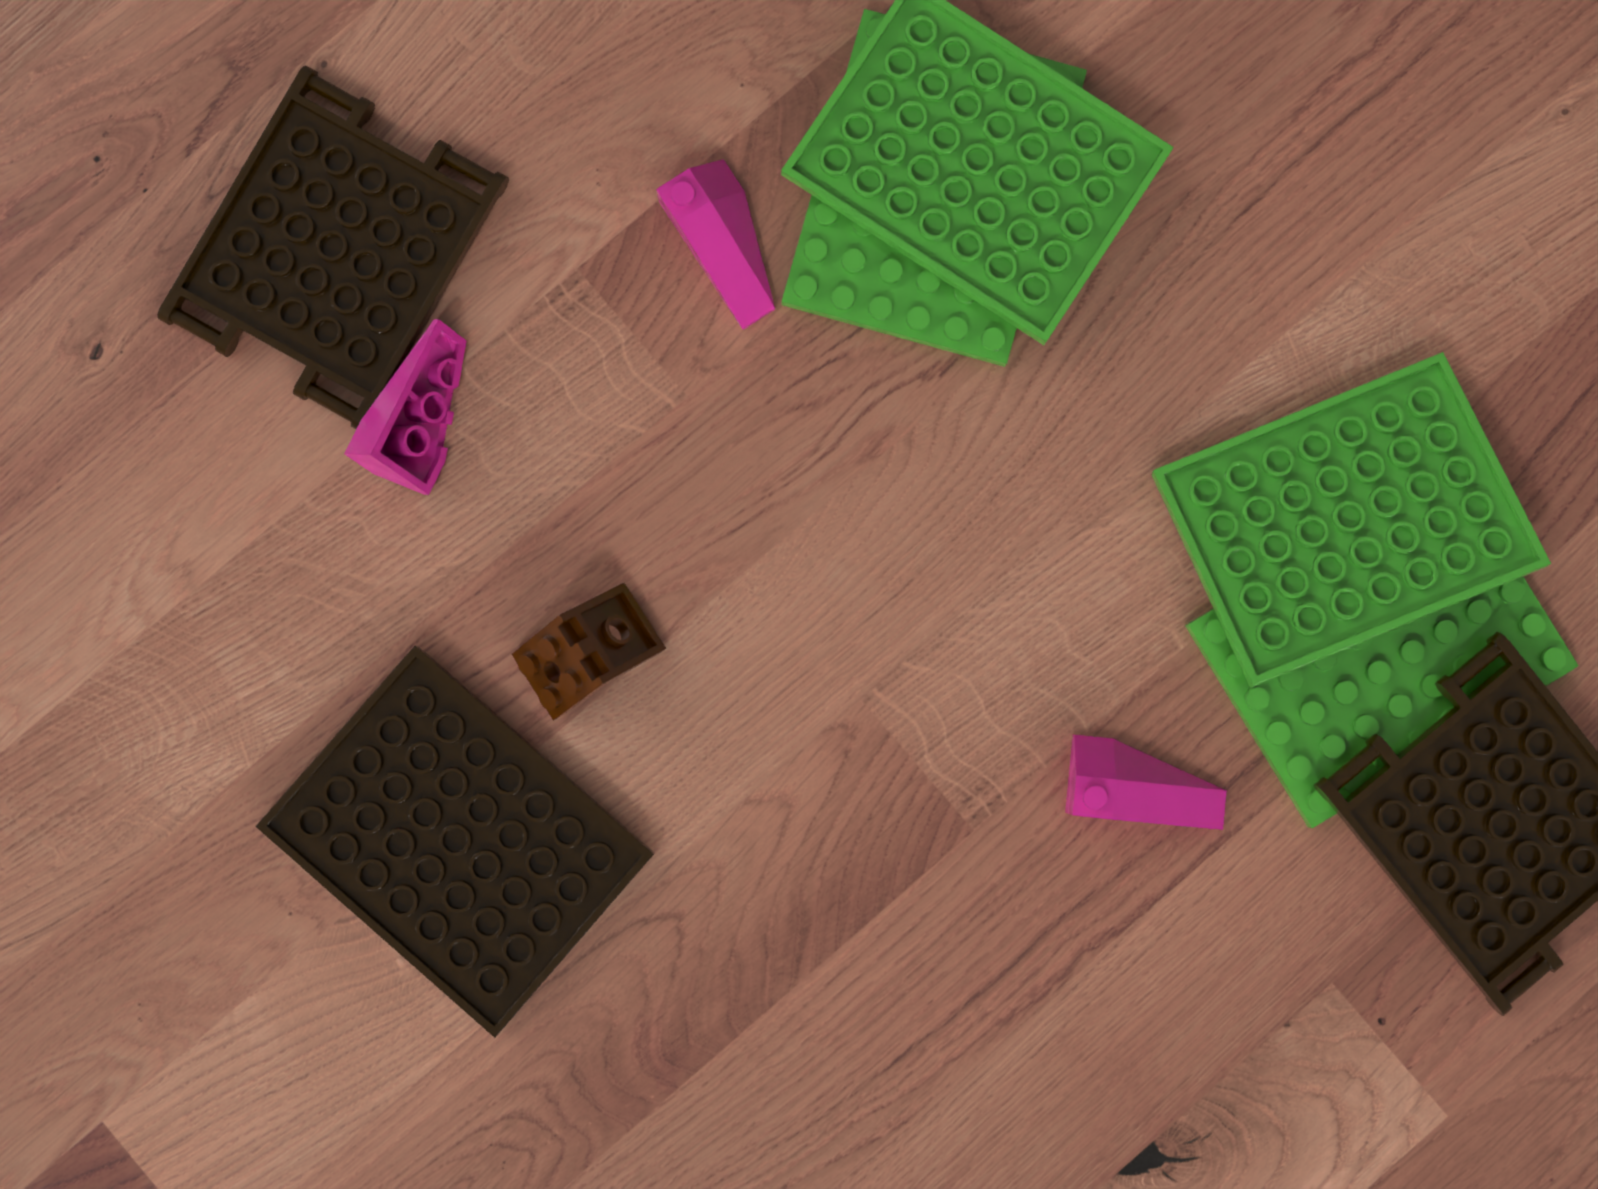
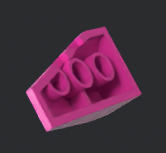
[656,159,775,330]
[344,319,467,495]
[1065,734,1227,830]

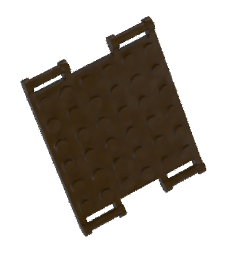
[157,65,509,429]
[1314,632,1598,1016]

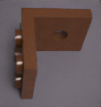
[511,583,666,721]

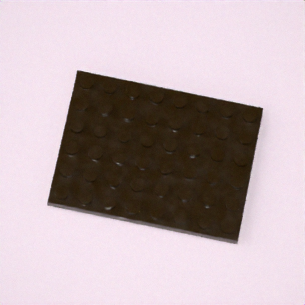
[255,645,655,1038]

